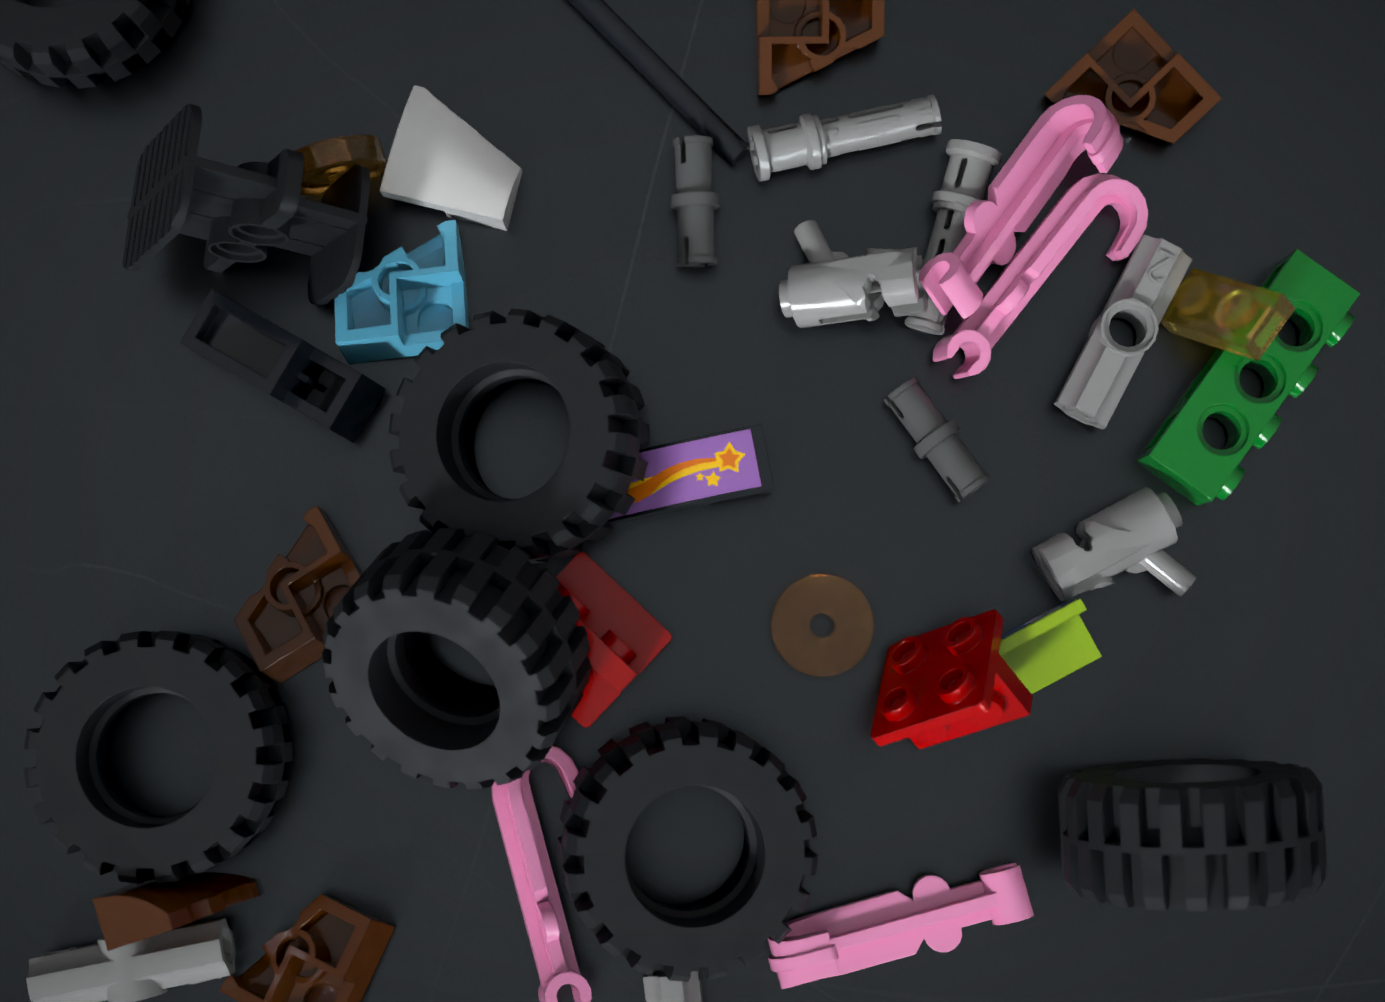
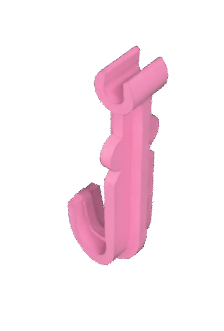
[919,95,1123,319]
[933,173,1148,379]
[491,745,592,1002]
[767,862,1034,990]

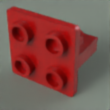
[556,552,672,728]
[870,609,1033,750]

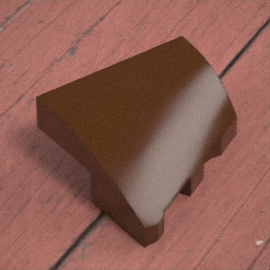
[219,894,395,1002]

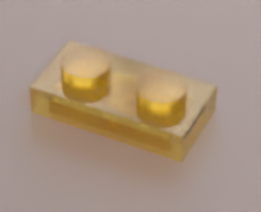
[1161,268,1296,361]

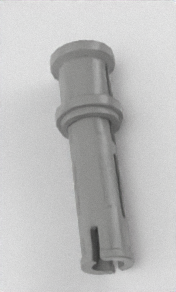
[747,94,942,182]
[904,139,1002,335]

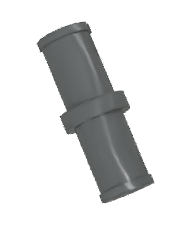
[670,135,720,267]
[883,377,992,503]

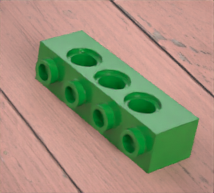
[1135,249,1361,506]

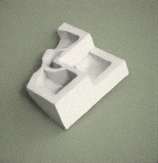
[379,85,522,231]

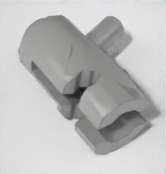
[779,220,928,328]
[1032,487,1196,602]

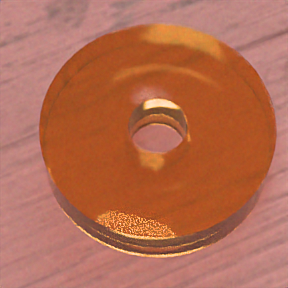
[296,134,387,195]
[771,574,874,676]

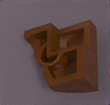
[755,0,885,95]
[1045,8,1222,144]
[234,505,363,683]
[92,872,261,951]

